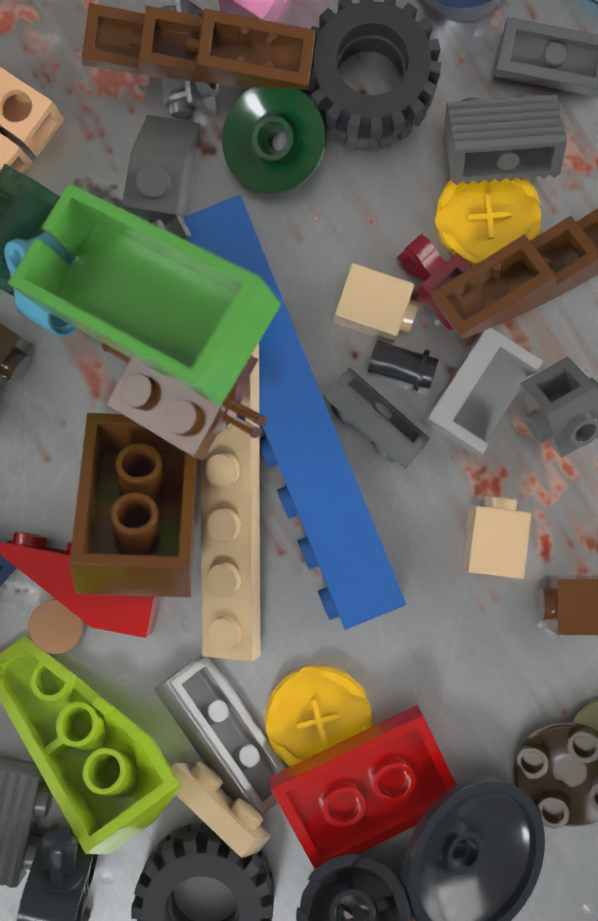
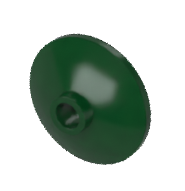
[222,87,326,194]

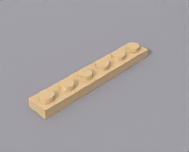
[200,343,261,662]

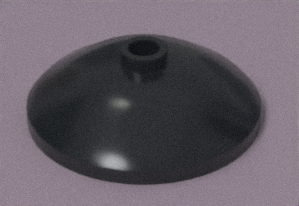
[402,777,545,921]

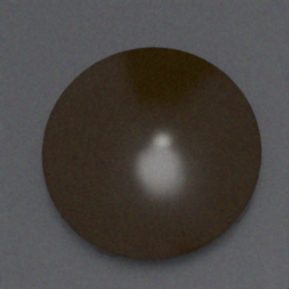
[514,722,598,829]

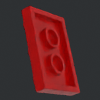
[268,704,457,869]

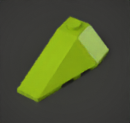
[0,635,182,855]

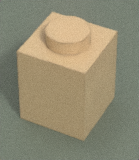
[333,263,419,343]
[461,496,532,579]

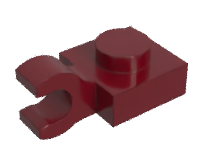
[396,234,471,332]

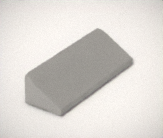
[155,655,287,816]

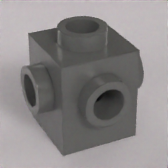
[520,356,598,458]

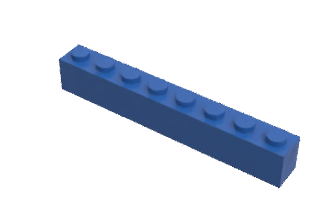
[183,195,407,630]

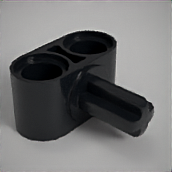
[17,824,98,921]

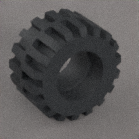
[303,0,442,149]
[131,822,274,921]

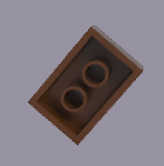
[69,413,199,598]

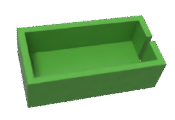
[8,183,281,407]

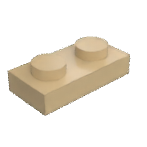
[171,762,271,858]

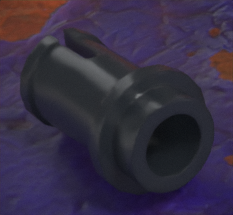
[367,339,439,392]

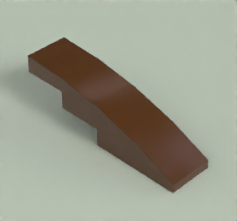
[82,3,316,89]
[430,208,598,340]

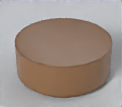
[28,598,86,654]

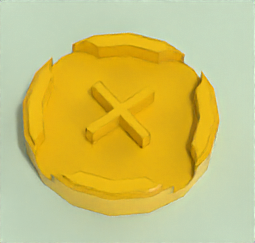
[434,177,542,268]
[265,664,372,767]

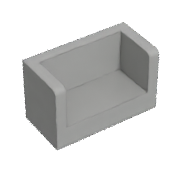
[422,328,543,456]

